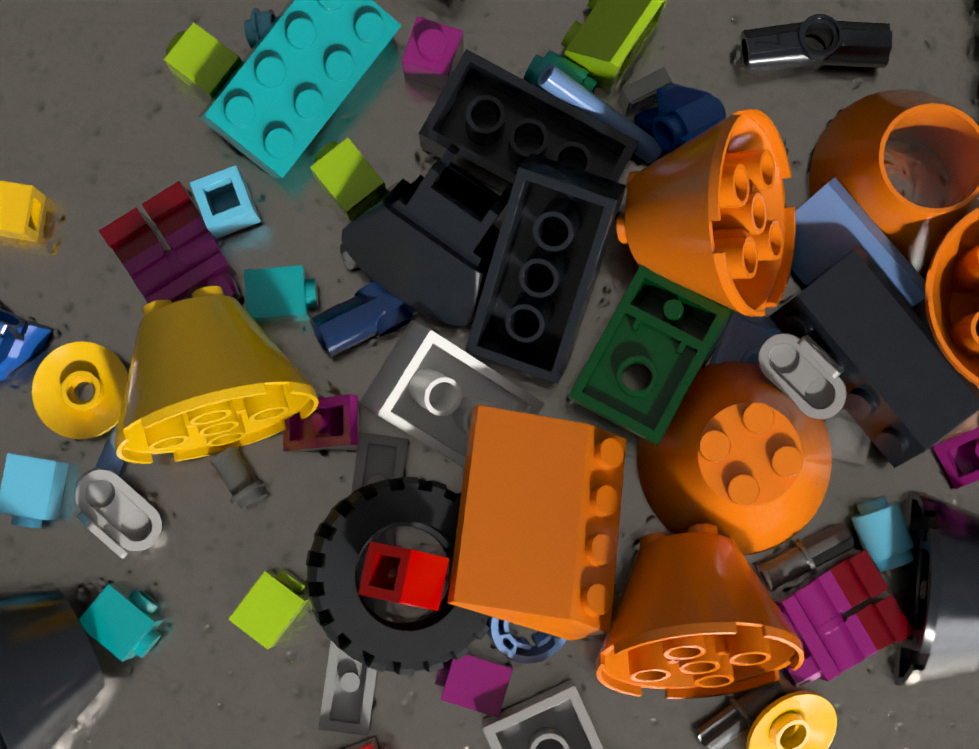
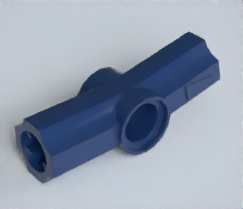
[310,281,419,358]

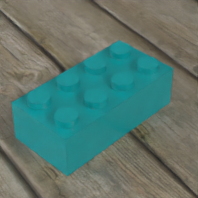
[198,0,402,178]

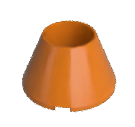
[807,89,979,276]

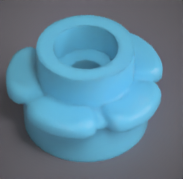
[244,8,276,49]

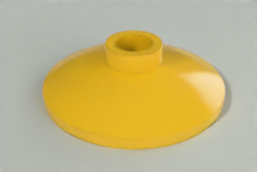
[32,341,128,439]
[746,691,837,749]

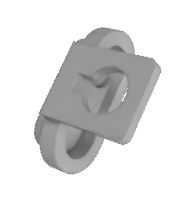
[758,333,847,419]
[74,468,162,559]

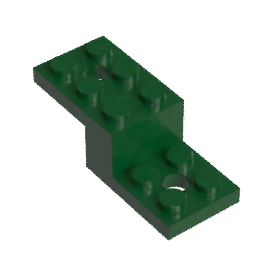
[568,264,735,446]

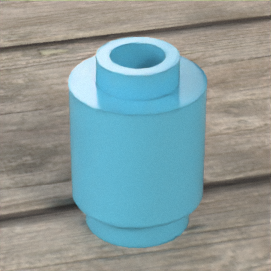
[851,495,915,572]

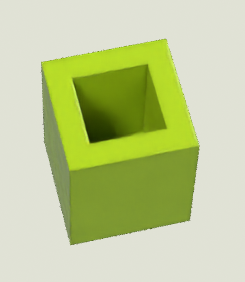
[163,22,242,101]
[310,137,386,221]
[228,568,310,650]

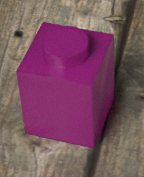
[402,16,464,90]
[435,652,513,718]

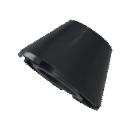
[0,588,105,749]

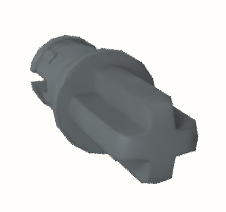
[756,523,855,592]
[695,681,787,749]

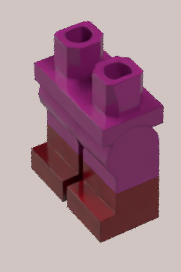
[99,181,241,303]
[773,549,913,687]

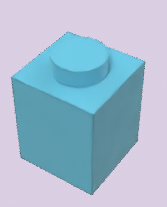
[190,165,261,239]
[0,453,69,529]

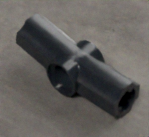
[740,14,892,74]

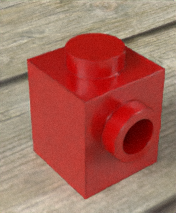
[358,541,449,611]

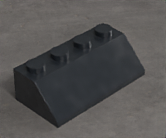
[769,246,979,468]

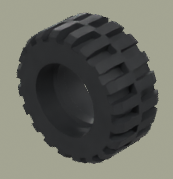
[305,477,490,675]

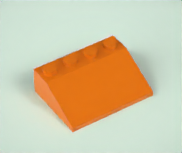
[447,405,627,641]

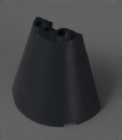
[895,490,979,687]

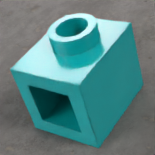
[79,582,164,662]

